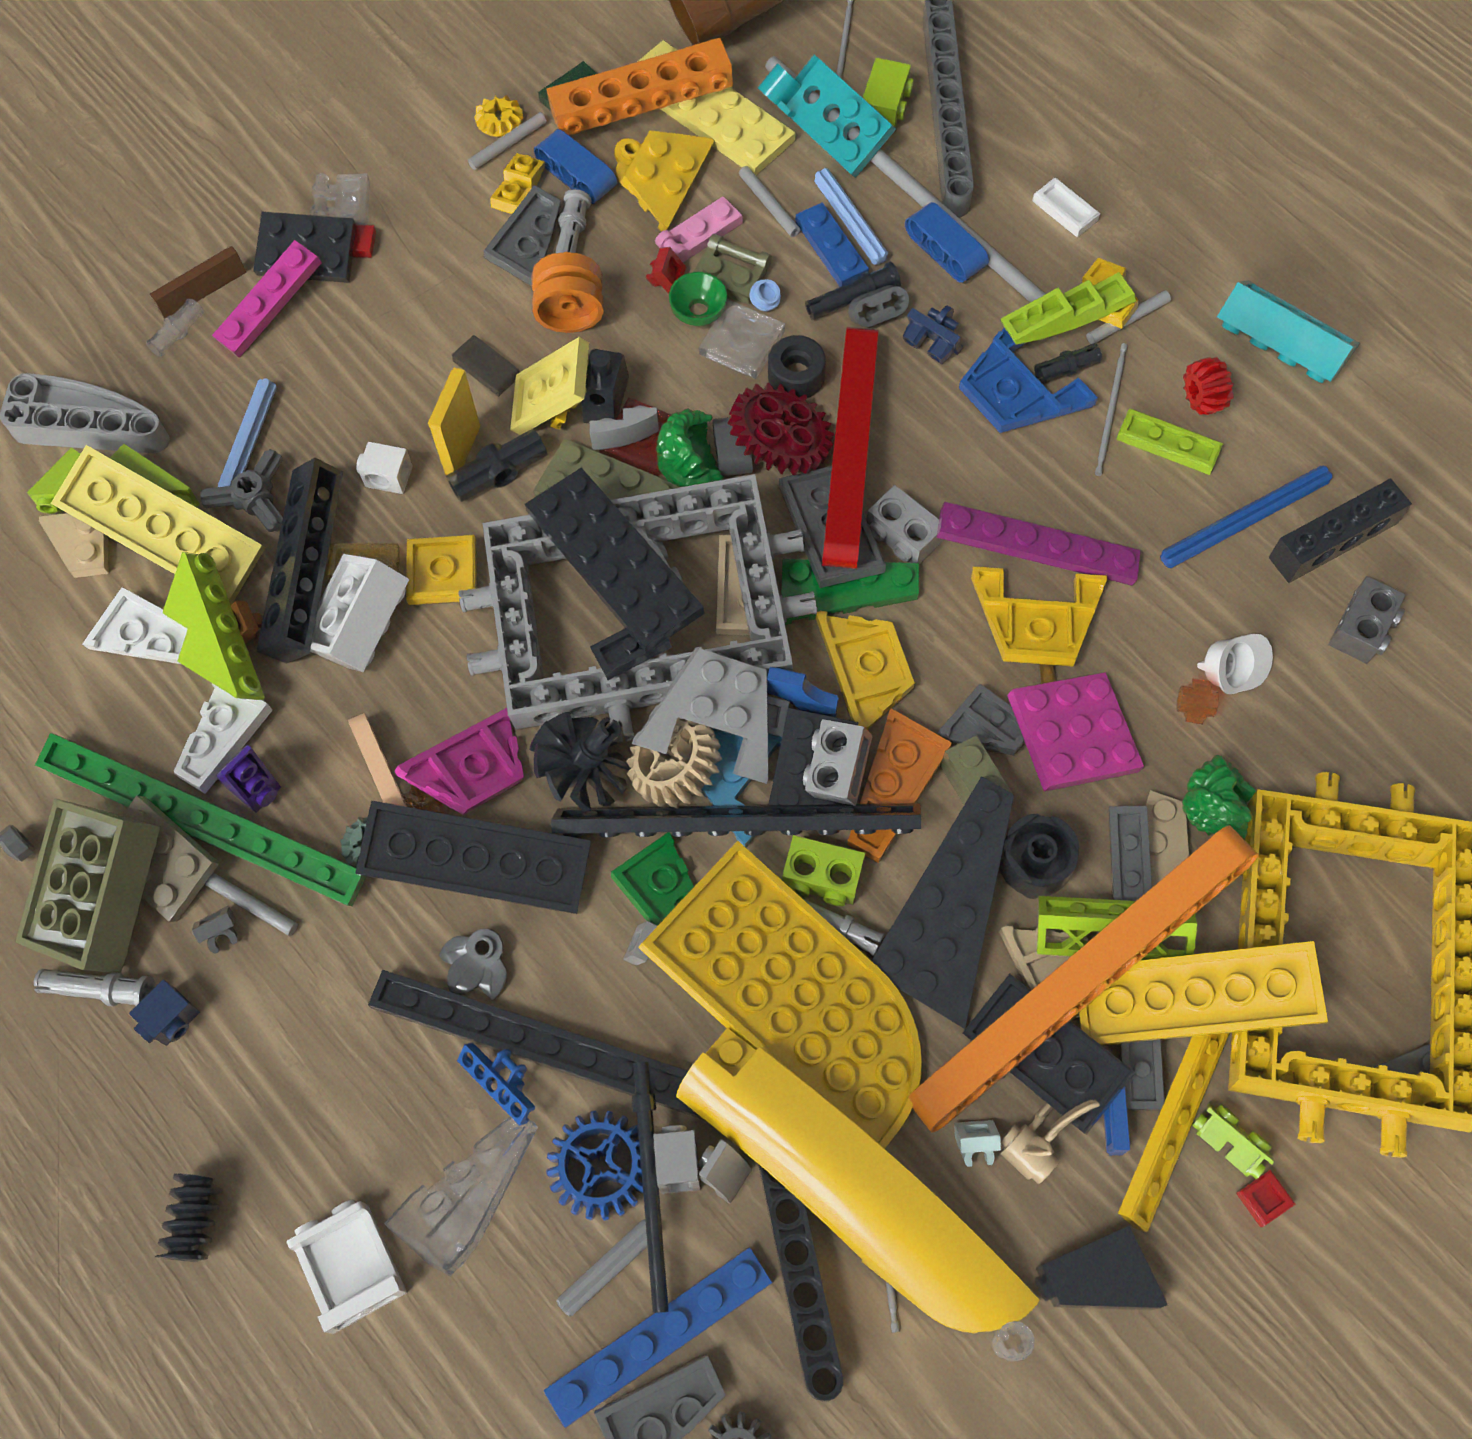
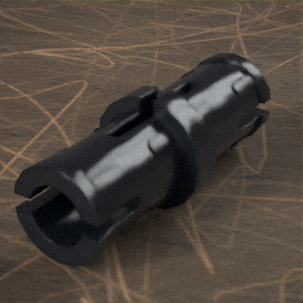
[1034,343,1102,384]

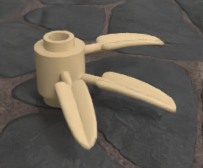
[1000,1100,1100,1184]

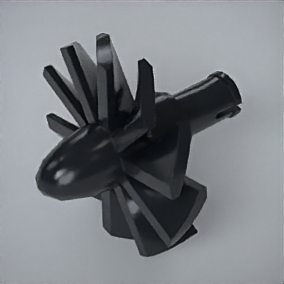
[530,712,631,811]

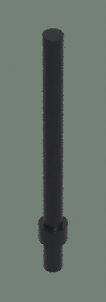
[632,1062,669,1313]

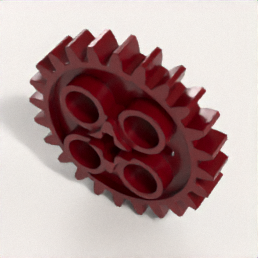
[728,383,834,476]

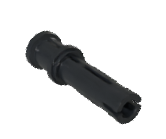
[805,261,901,321]

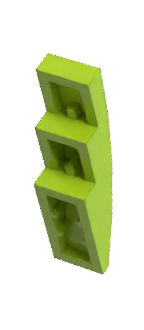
[1000,272,1136,345]

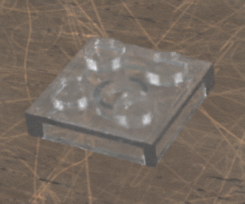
[699,300,785,379]

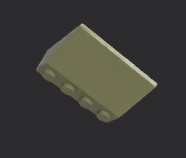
[15,799,160,973]

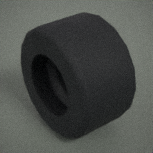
[768,335,826,398]

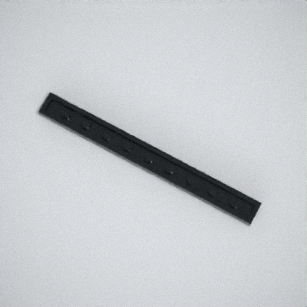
[551,803,922,838]
[368,970,706,1121]

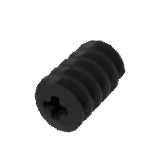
[155,1173,223,1262]

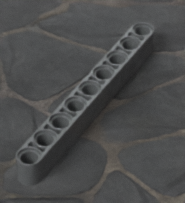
[922,0,974,217]

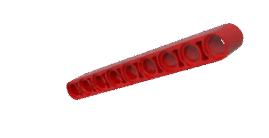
[822,327,879,569]

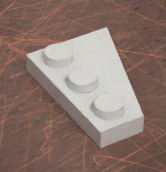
[82,587,188,664]
[174,683,272,794]

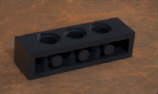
[1268,478,1412,583]

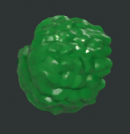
[656,408,723,487]
[1182,755,1256,839]

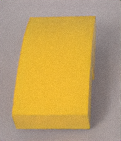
[490,153,545,214]

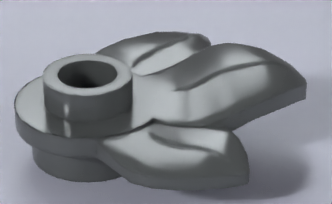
[439,929,507,999]

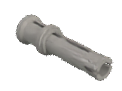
[556,189,591,253]
[34,969,155,1006]

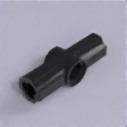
[446,429,548,502]

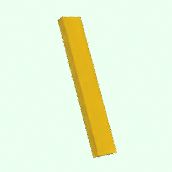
[1118,1033,1229,1233]

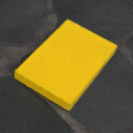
[428,367,481,475]

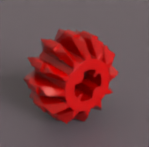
[1183,357,1234,415]

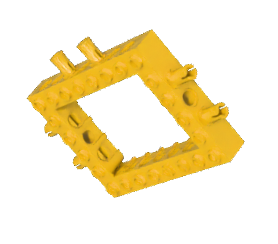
[1228,772,1472,1158]

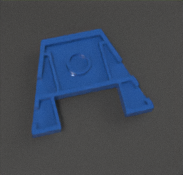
[959,328,1098,433]

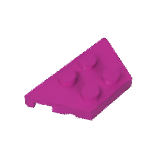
[394,708,524,815]

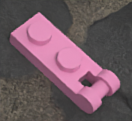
[655,196,742,262]

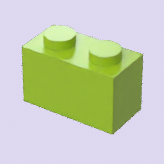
[863,57,914,127]

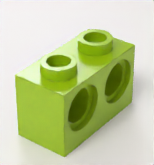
[782,835,865,906]

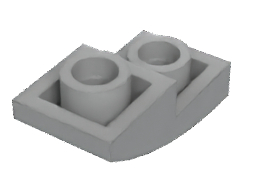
[590,406,659,450]
[698,1140,751,1203]

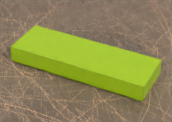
[1116,408,1223,475]

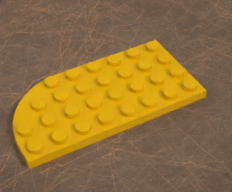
[638,840,922,1149]

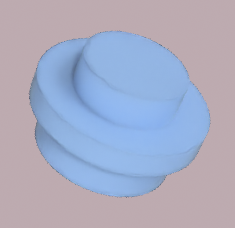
[749,279,781,311]

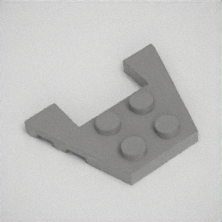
[632,648,768,784]

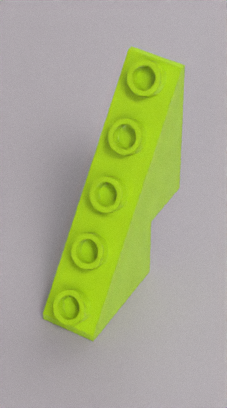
[27,444,200,514]
[162,552,265,700]

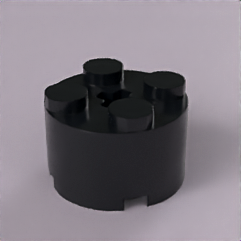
[999,814,1079,899]

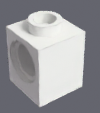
[357,442,413,494]

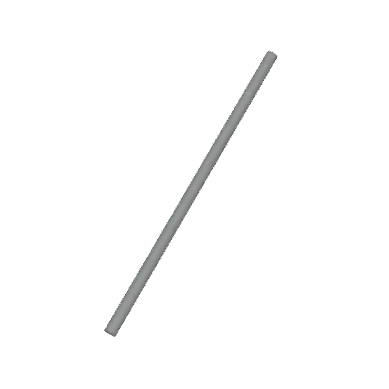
[766,56,1045,302]

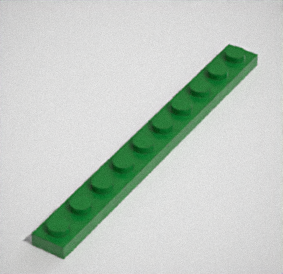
[35,733,366,907]

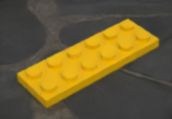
[1079,941,1328,1045]

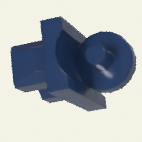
[903,305,963,364]

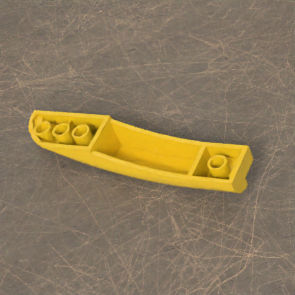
[676,1028,1040,1333]

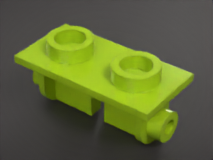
[1192,1102,1274,1179]

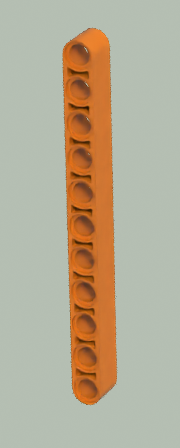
[909,825,1259,1133]

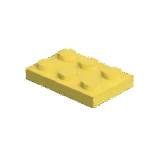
[510,337,589,435]

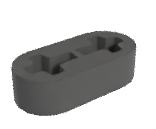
[848,285,909,327]

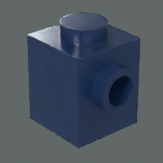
[128,979,200,1046]

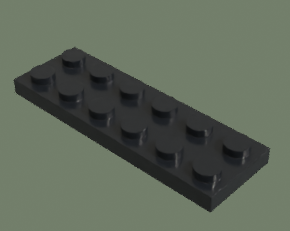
[525,467,705,653]
[355,800,591,914]

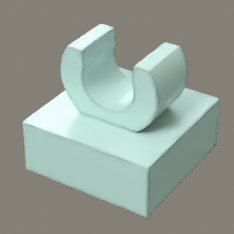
[954,1120,1001,1167]

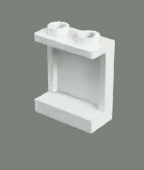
[286,1200,407,1334]

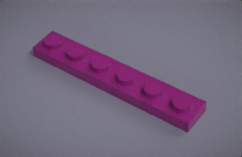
[936,502,1141,585]

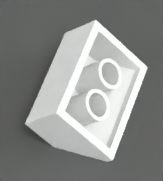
[310,554,409,672]

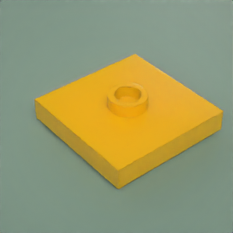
[406,535,477,605]

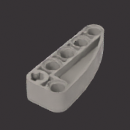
[0,373,170,453]

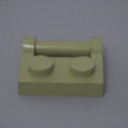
[693,233,772,305]

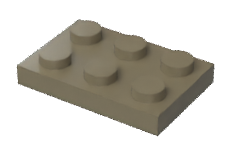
[123,796,220,922]

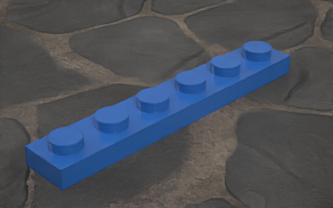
[543,1247,772,1428]

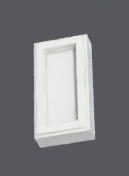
[1032,177,1100,237]

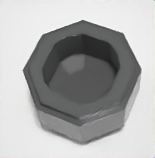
[0,825,35,862]

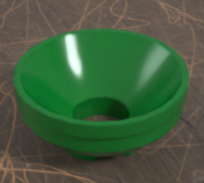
[669,272,727,326]

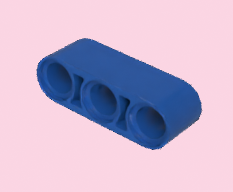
[534,129,617,204]
[905,202,989,283]

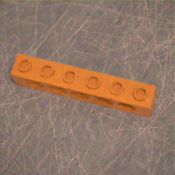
[546,38,733,135]

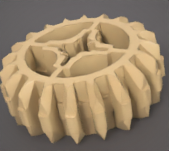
[626,718,722,809]

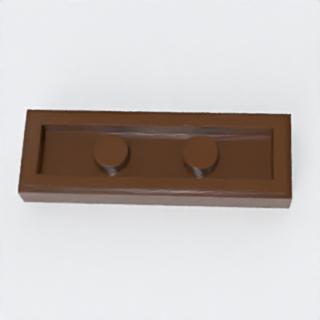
[150,246,246,321]

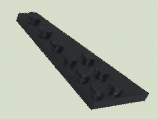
[871,776,1014,1029]

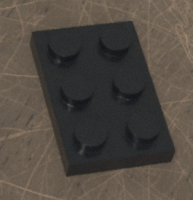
[253,211,357,283]
[768,708,859,805]

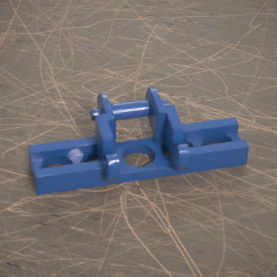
[457,1042,536,1126]

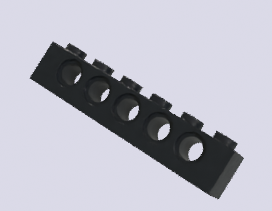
[256,458,343,664]

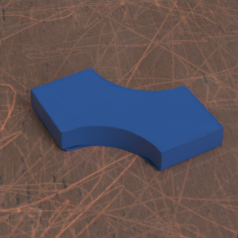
[767,667,839,718]

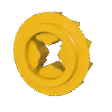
[474,95,523,137]

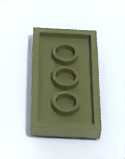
[534,438,680,500]

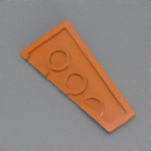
[847,708,952,863]

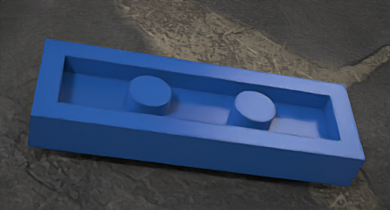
[795,202,869,287]

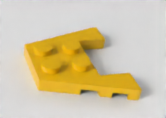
[971,566,1107,666]

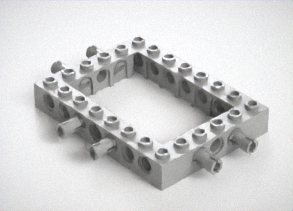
[459,474,817,742]

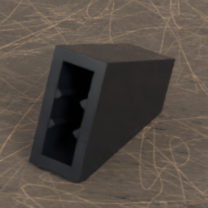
[1035,1226,1168,1310]

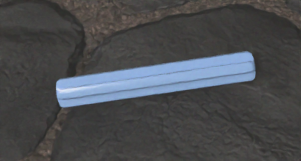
[815,168,888,265]
[218,378,277,487]

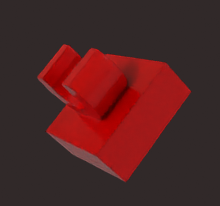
[645,247,686,294]

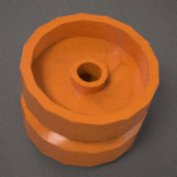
[532,252,604,333]

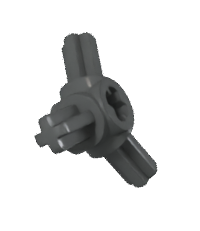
[200,449,283,532]

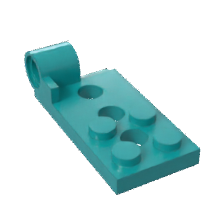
[758,54,896,178]

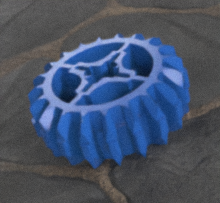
[546,1111,643,1221]

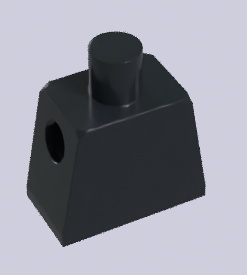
[581,349,629,424]

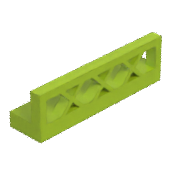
[1037,896,1197,960]

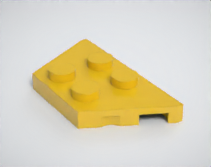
[622,130,715,232]
[816,611,915,730]

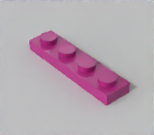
[212,240,322,358]

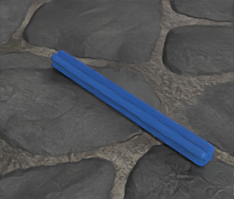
[1160,466,1333,568]

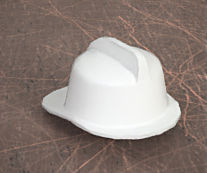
[1197,634,1273,694]

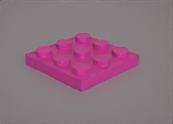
[1007,672,1144,792]

